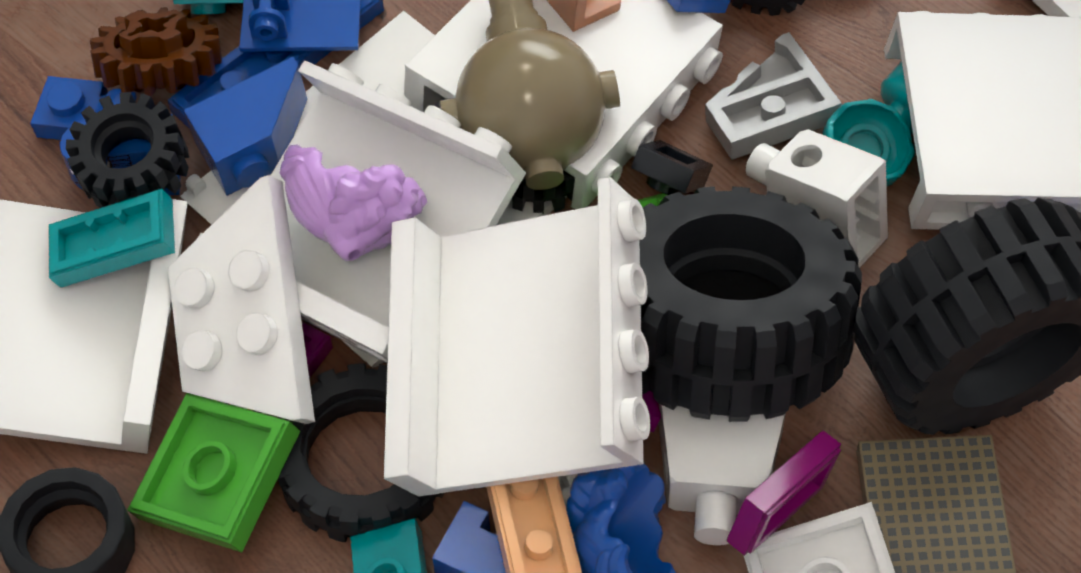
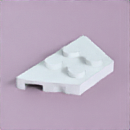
[168,175,315,424]

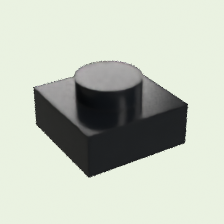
[631,140,713,195]

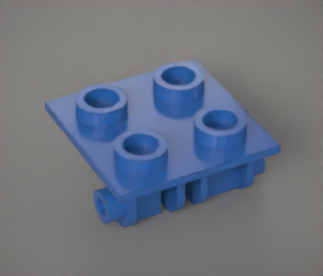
[239,0,361,52]

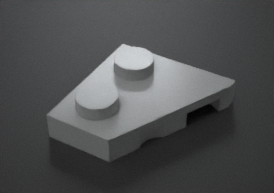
[705,32,842,160]

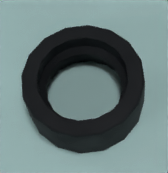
[0,467,135,573]

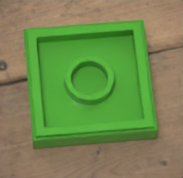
[127,393,300,553]

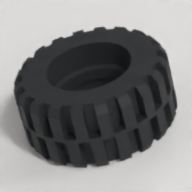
[639,186,862,422]
[854,197,1081,435]

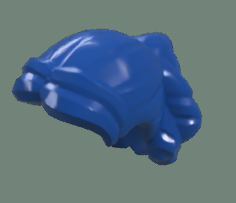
[566,464,676,573]

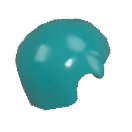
[822,99,915,187]

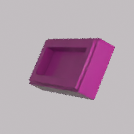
[726,430,841,556]

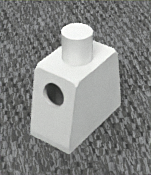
[746,129,888,268]
[658,404,786,545]

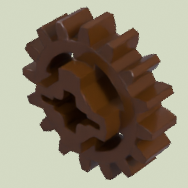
[90,7,222,96]

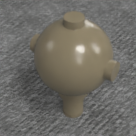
[440,0,620,190]

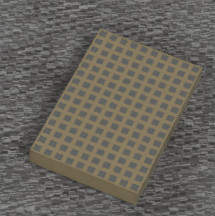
[856,435,1016,573]

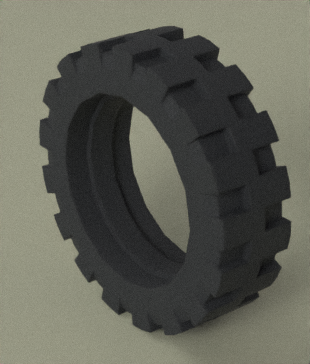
[278,363,445,542]

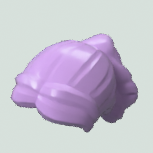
[280,144,427,261]

